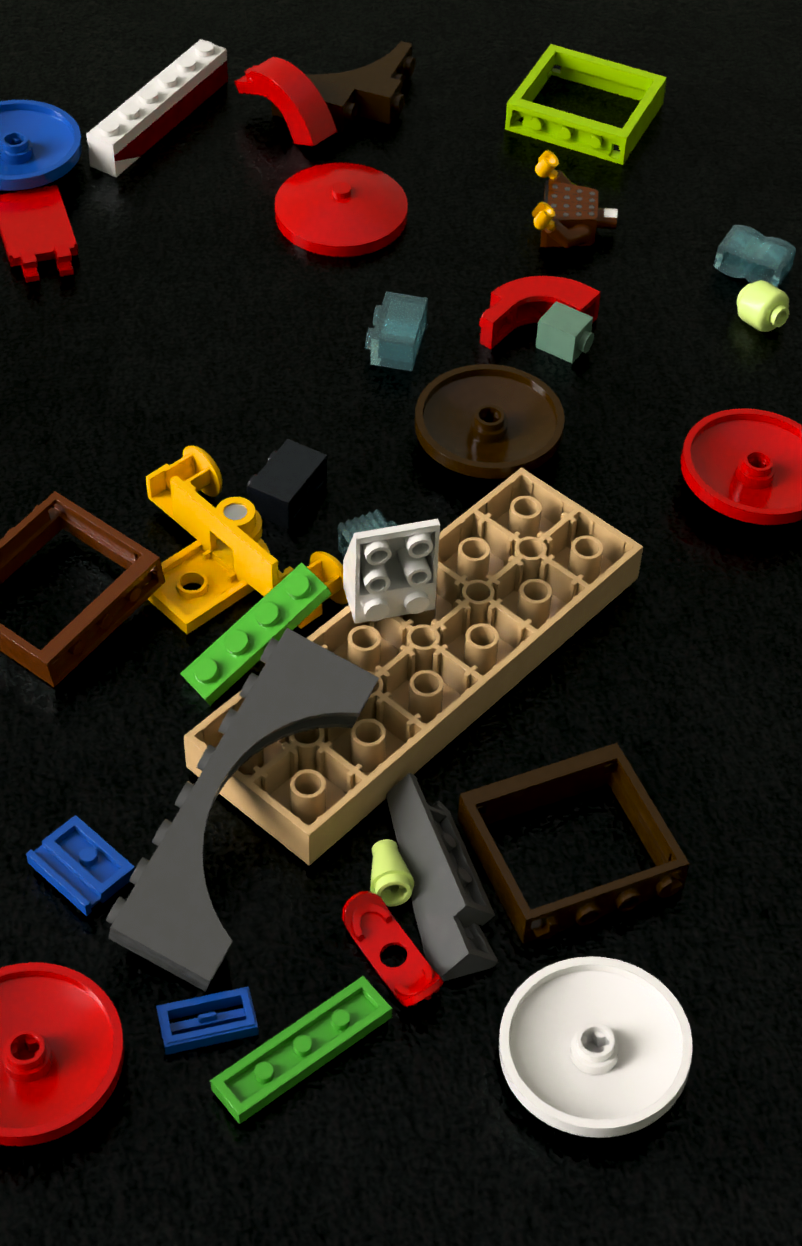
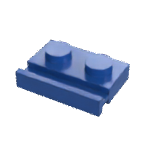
[26,815,135,916]

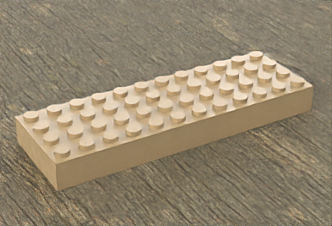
[183,467,643,866]

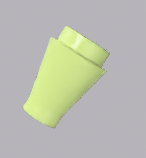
[370,839,415,907]

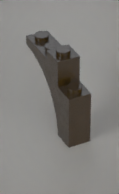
[272,41,415,133]

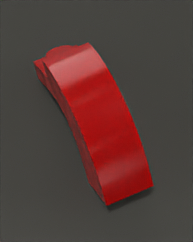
[235,57,337,146]
[479,276,601,349]

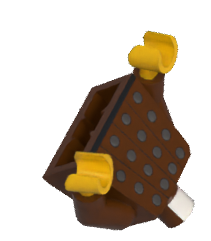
[532,150,618,249]

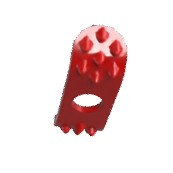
[342,891,444,1007]

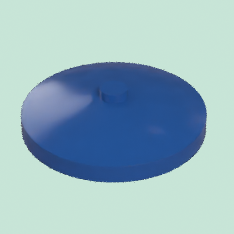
[0,100,82,191]

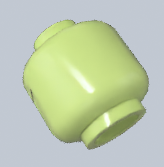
[737,280,789,332]

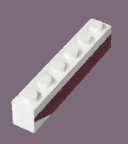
[86,39,228,177]

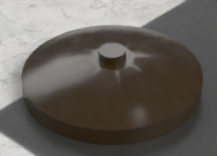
[415,364,565,479]

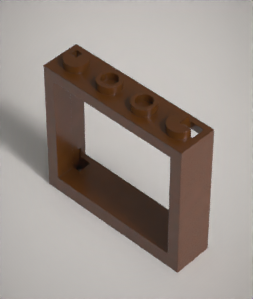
[0,491,165,688]

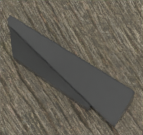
[386,773,498,981]

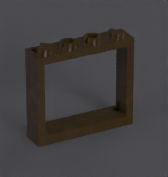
[458,743,689,944]

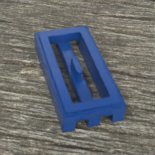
[156,986,259,1055]

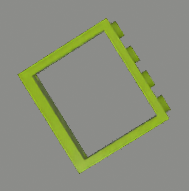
[505,44,667,165]

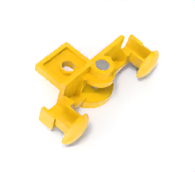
[146,445,348,635]

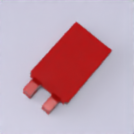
[0,185,78,283]

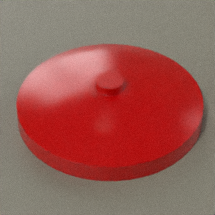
[275,163,408,257]
[680,408,802,525]
[0,962,124,1146]

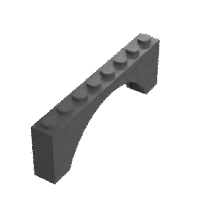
[106,628,379,992]

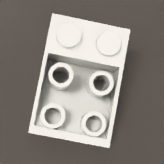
[343,519,440,624]

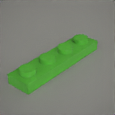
[180,562,332,706]
[210,976,392,1124]

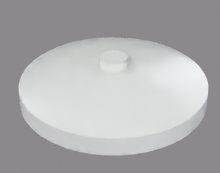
[499,956,692,1138]

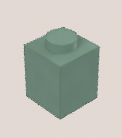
[536,301,594,363]

